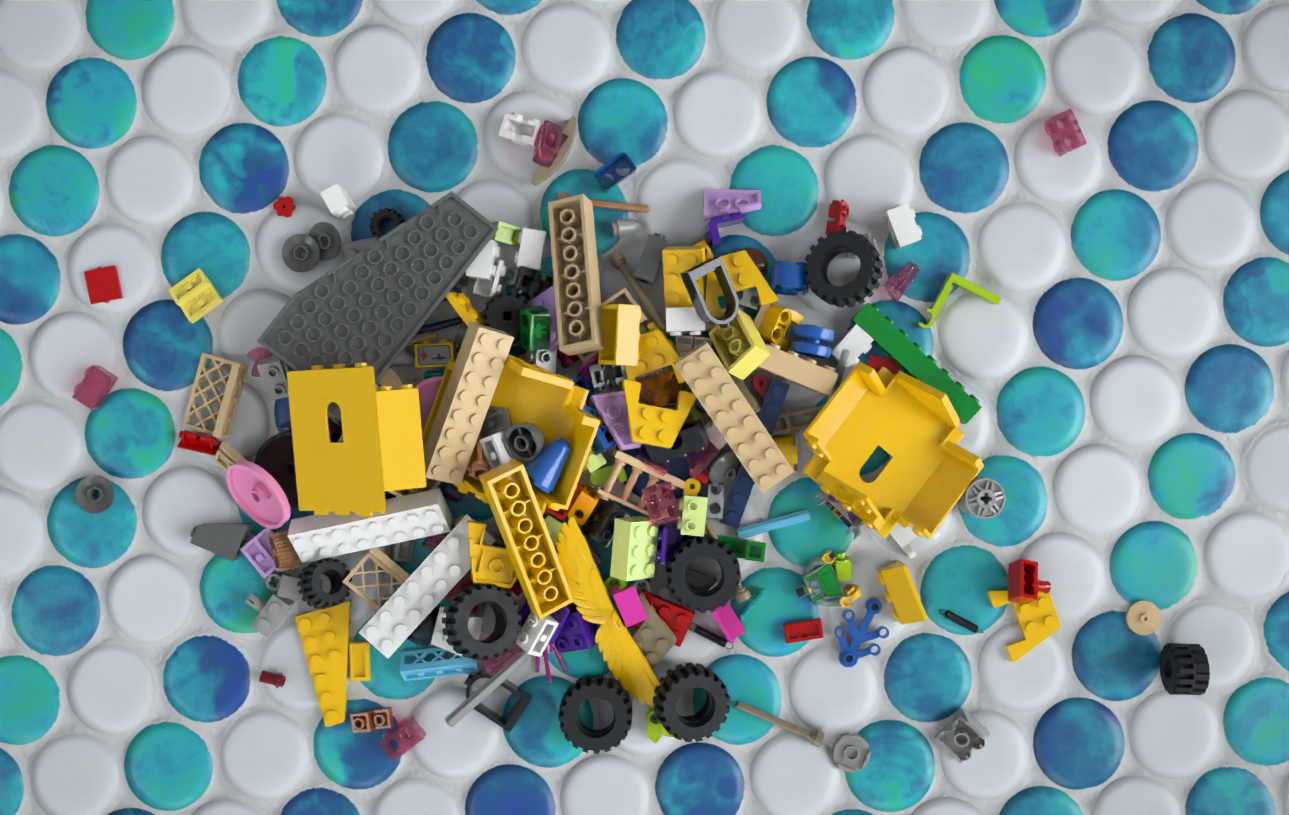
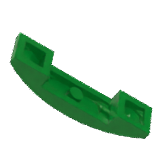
[689,533,766,562]

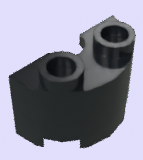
[512,266,552,300]
[586,363,627,392]
[407,610,438,647]

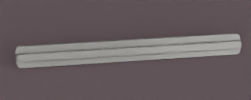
[445,649,533,727]

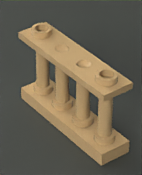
[594,448,686,524]

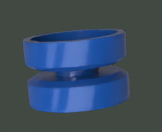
[788,324,835,359]

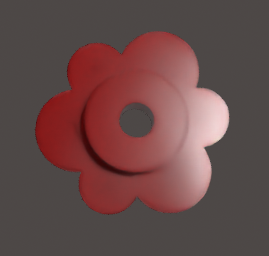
[273,196,296,218]

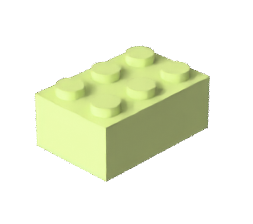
[610,516,659,581]

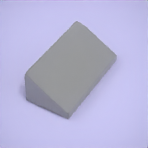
[389,539,415,563]

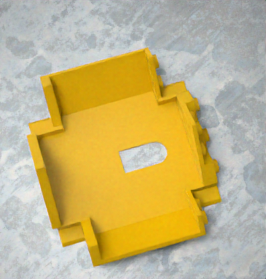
[422,354,601,516]
[802,361,984,539]
[286,362,426,516]

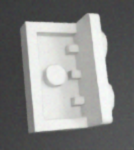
[473,259,507,299]

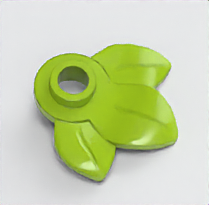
[646,708,679,743]

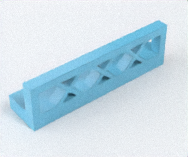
[400,647,480,681]

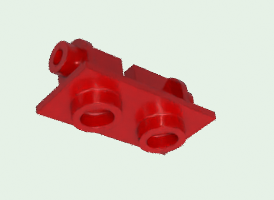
[825,199,849,235]
[177,429,222,456]

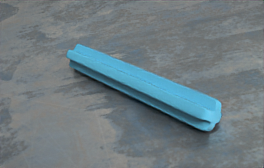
[736,509,810,539]

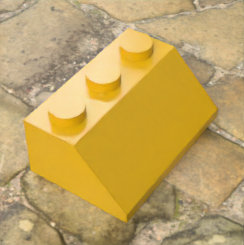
[877,560,928,625]

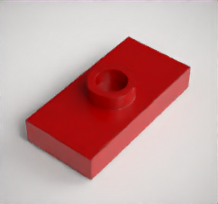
[782,618,824,644]

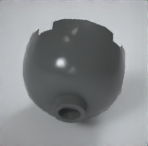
[503,422,544,463]

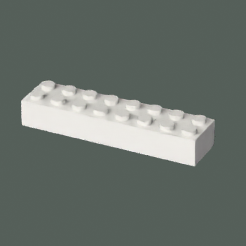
[287,488,452,563]
[358,513,496,658]

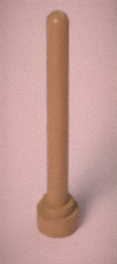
[558,192,649,213]

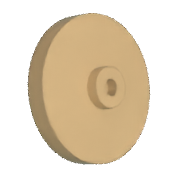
[1125,600,1161,635]

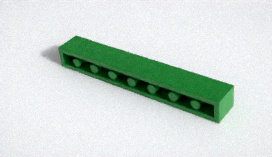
[850,303,982,424]

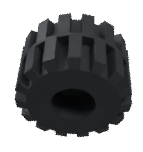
[482,291,531,344]
[1159,643,1210,695]

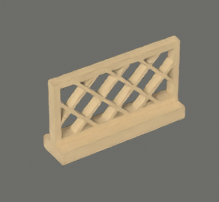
[182,353,249,439]
[342,547,410,611]

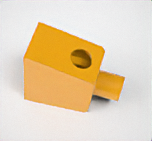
[567,484,600,526]

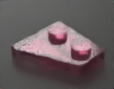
[884,261,920,302]
[685,441,720,478]

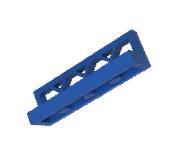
[572,374,616,456]

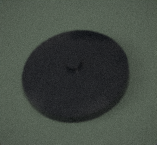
[254,430,299,507]

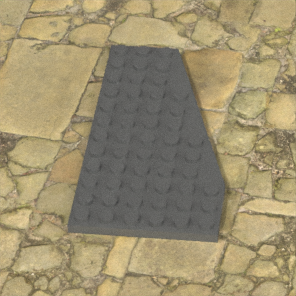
[257,191,499,386]

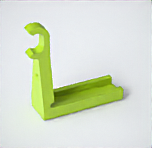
[917,273,1001,328]

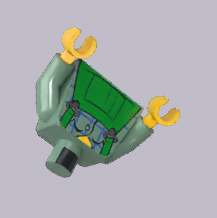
[794,550,854,608]

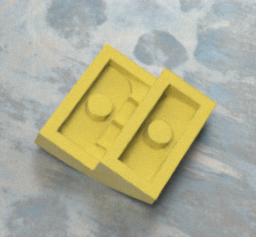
[168,268,224,323]

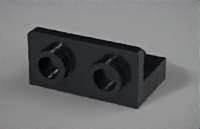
[581,498,626,546]

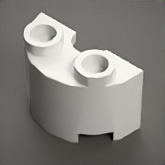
[498,113,541,147]

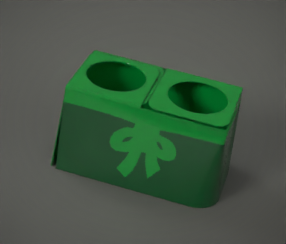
[520,306,550,351]

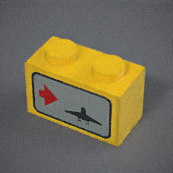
[414,339,456,368]

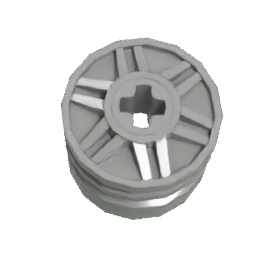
[957,476,1006,519]

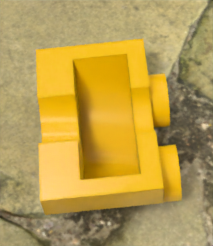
[771,435,798,473]

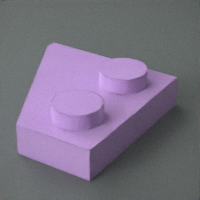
[240,527,276,579]

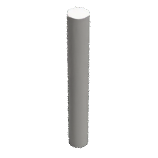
[827,349,850,402]

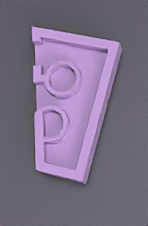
[703,189,762,221]
[529,285,559,352]
[590,391,641,451]

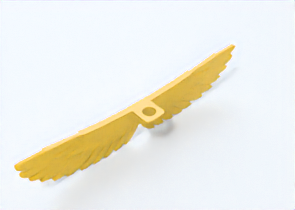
[556,516,660,709]

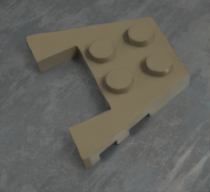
[597,592,677,669]

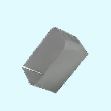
[276,573,323,602]

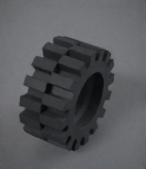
[369,208,406,238]

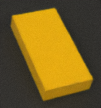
[349,641,371,681]

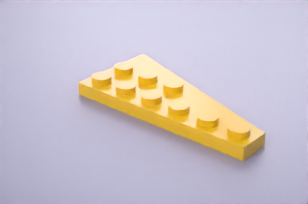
[295,600,352,727]

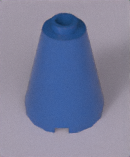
[524,437,571,494]

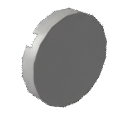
[832,733,871,773]

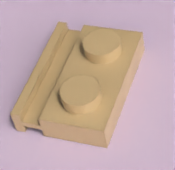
[213,441,247,472]

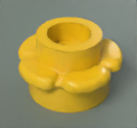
[844,584,862,602]

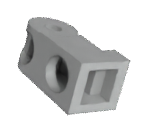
[724,289,760,311]
[705,483,724,519]

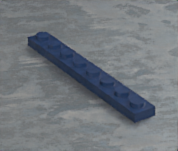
[720,378,790,529]

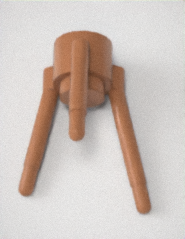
[467,433,491,480]

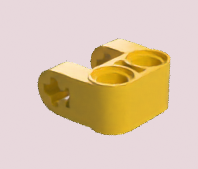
[759,304,803,351]

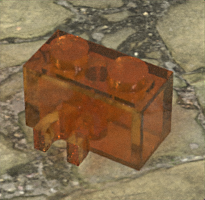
[639,368,685,407]

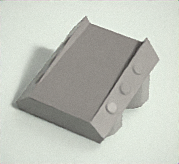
[934,709,989,763]

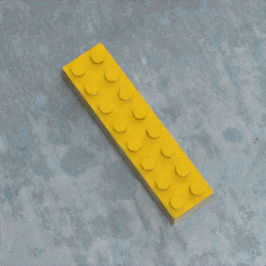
[479,459,574,619]

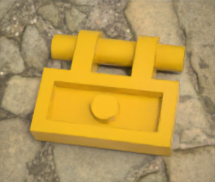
[446,292,484,326]

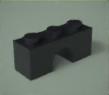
[644,419,709,465]

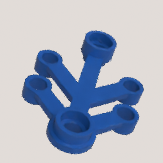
[834,598,889,667]

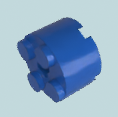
[770,260,809,296]

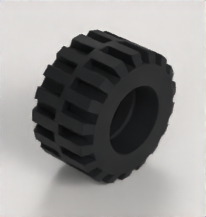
[297,558,353,609]

